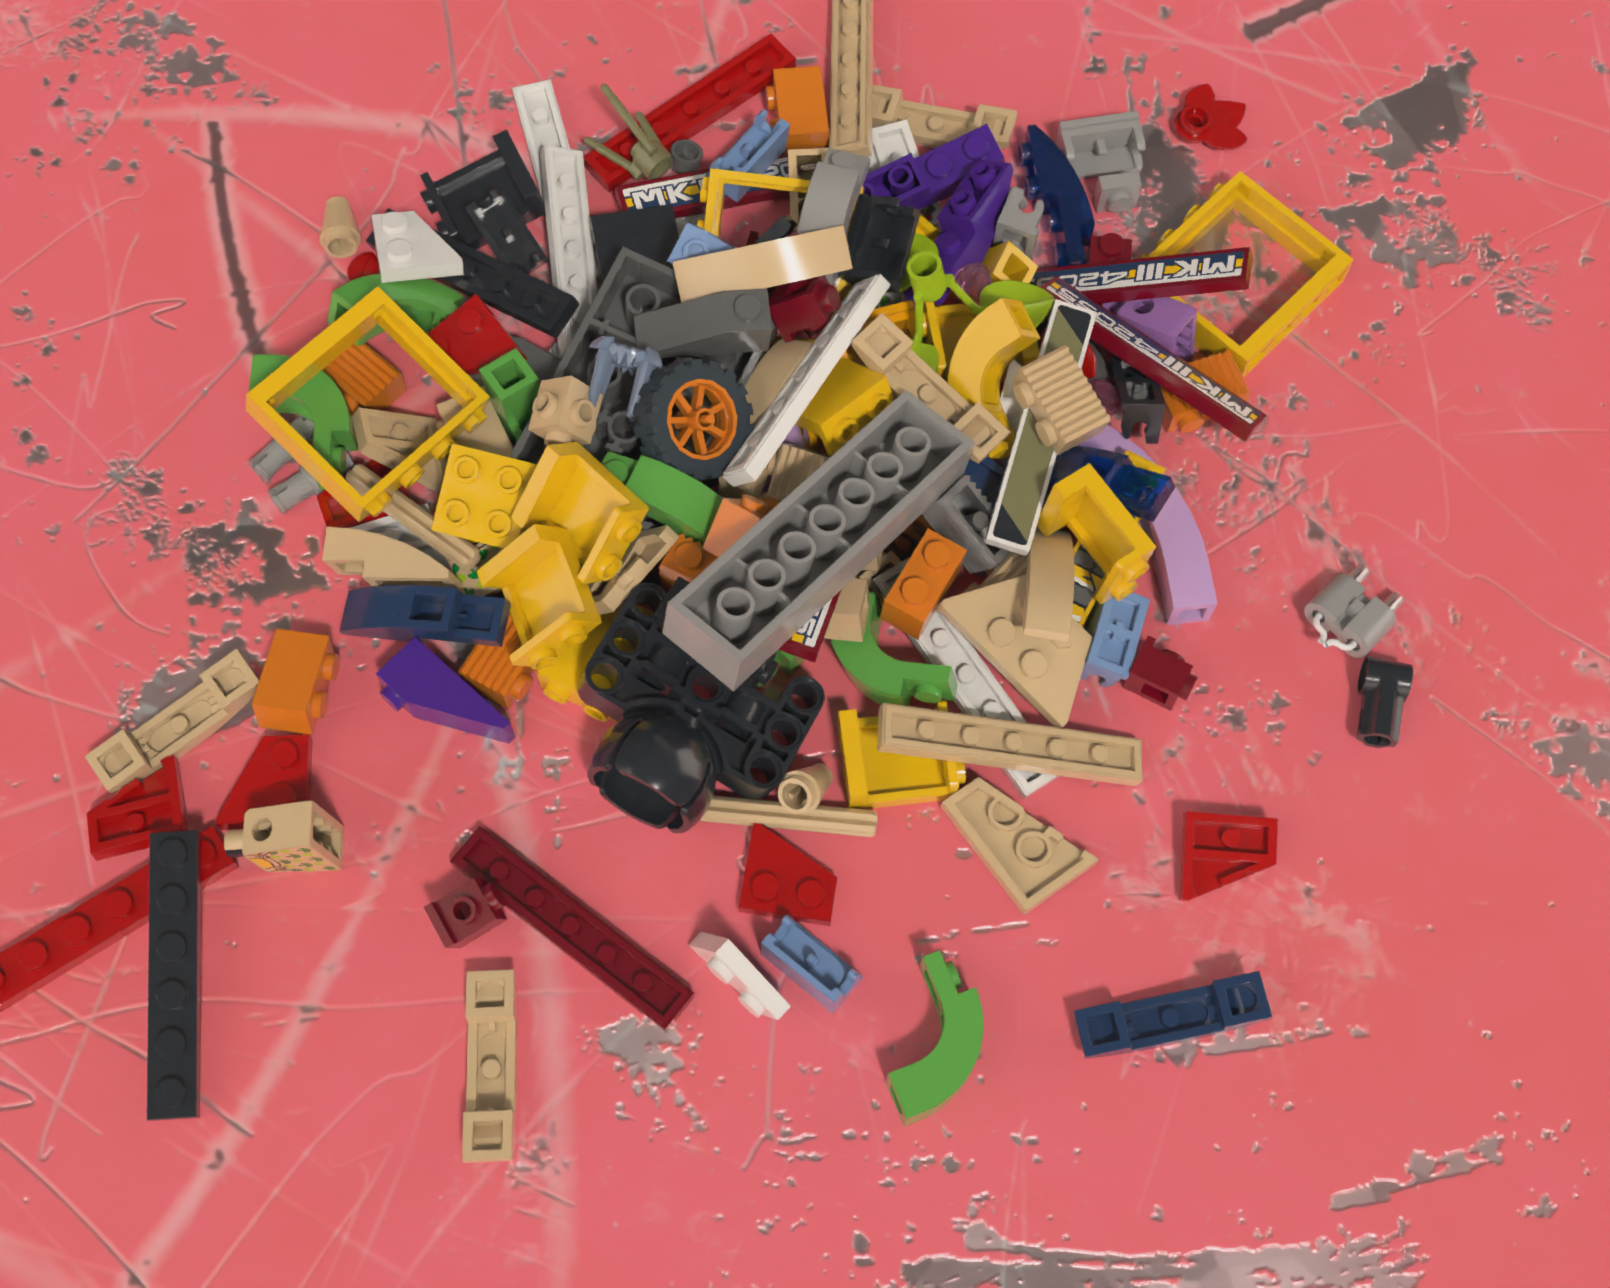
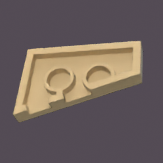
[941,777,1099,915]

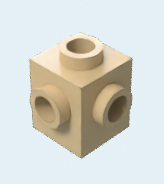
[528,375,603,445]

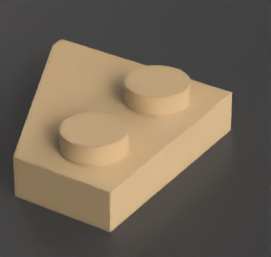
[352,408,447,494]
[589,525,679,615]

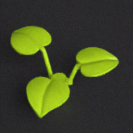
[866,232,1055,372]

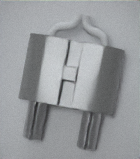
[1304,565,1404,658]

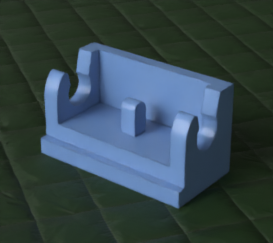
[705,109,790,202]
[1080,592,1150,687]
[761,915,863,1014]

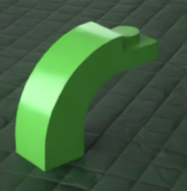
[327,274,464,346]
[479,348,540,447]
[249,354,358,490]
[602,451,723,546]
[831,592,958,706]
[886,950,984,1127]

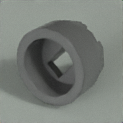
[670,139,703,174]

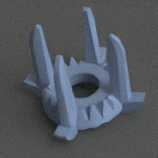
[588,336,664,423]

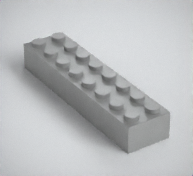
[662,390,976,691]

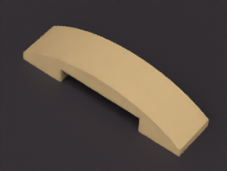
[872,84,1018,150]
[673,225,853,303]
[851,313,1010,464]
[719,339,813,499]
[1023,526,1075,642]
[84,649,259,793]
[462,969,517,1163]

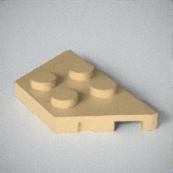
[936,574,1092,728]

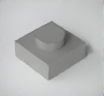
[1093,171,1142,213]

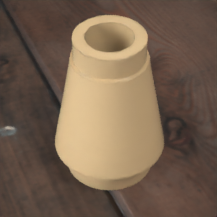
[319,196,361,258]
[778,763,833,814]

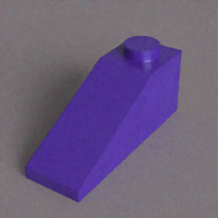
[376,637,515,744]

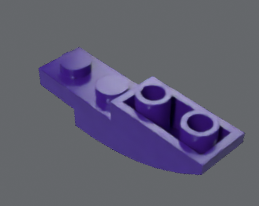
[863,124,1005,210]
[903,160,1014,305]

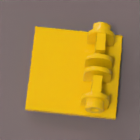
[431,443,537,548]

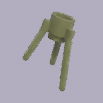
[584,84,673,181]

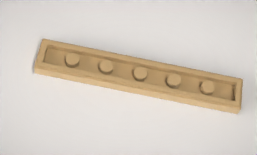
[829,0,873,157]
[877,703,1142,786]

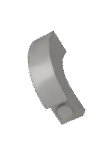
[796,148,870,289]

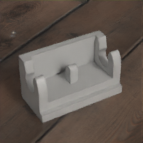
[1055,111,1146,182]
[993,186,1044,261]

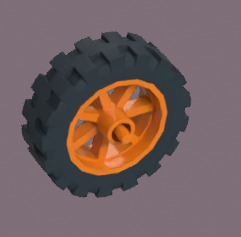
[633,359,754,480]

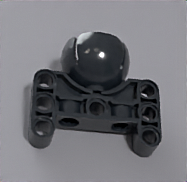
[577,583,825,833]

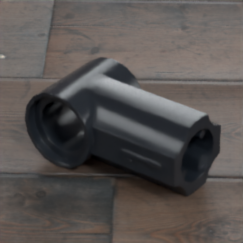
[1356,655,1413,748]

